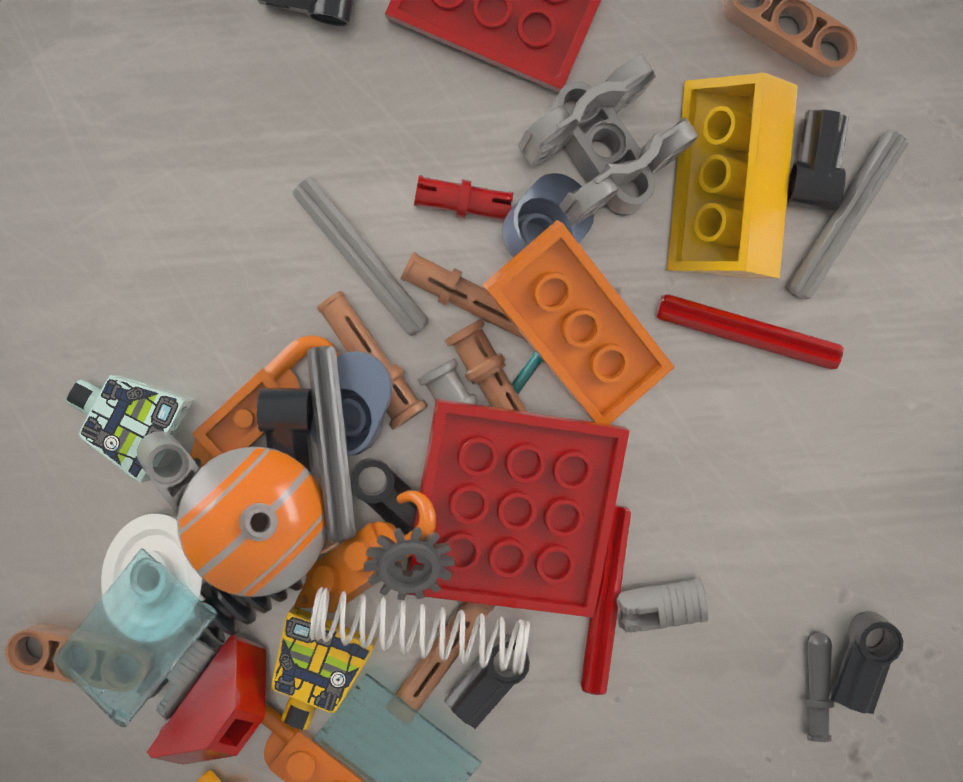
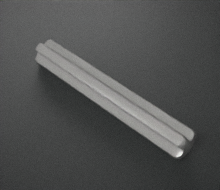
[787,129,908,300]
[292,177,429,336]

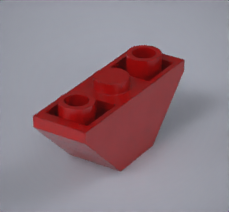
[147,635,266,765]

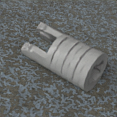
[617,578,708,633]
[138,625,220,721]

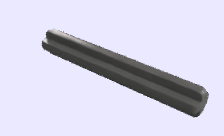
[307,346,356,541]

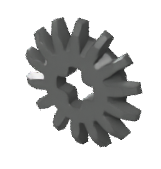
[364,527,455,600]

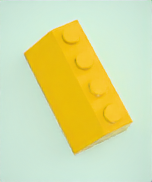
[667,73,798,278]

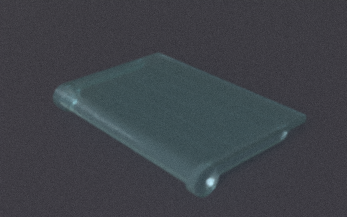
[52,548,217,728]
[313,673,482,782]

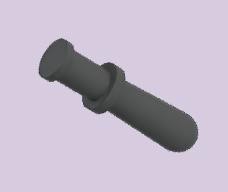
[805,632,834,742]

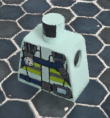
[66,375,194,483]

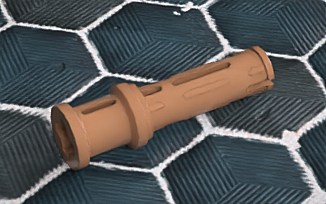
[317,291,428,430]
[444,318,528,412]

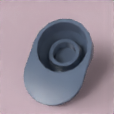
[502,173,594,257]
[310,351,392,456]

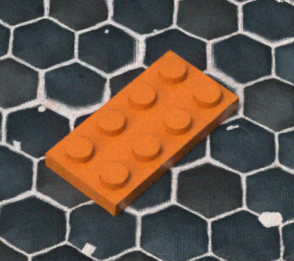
[482,220,675,425]

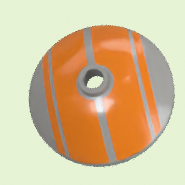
[177,447,327,597]

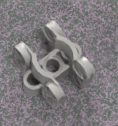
[518,54,699,226]

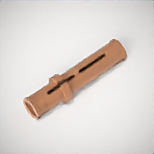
[400,252,529,343]
[387,602,495,723]

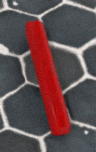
[657,294,844,370]
[581,505,631,695]

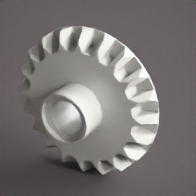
[101,514,206,642]

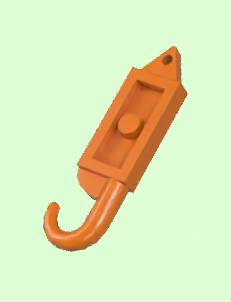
[190,335,340,468]
[294,491,436,613]
[261,703,370,782]

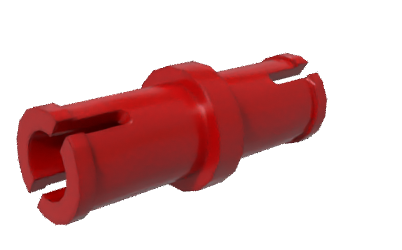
[414,175,514,222]

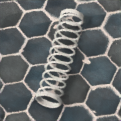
[310,587,530,675]

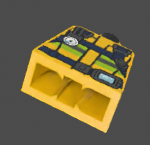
[271,606,378,730]

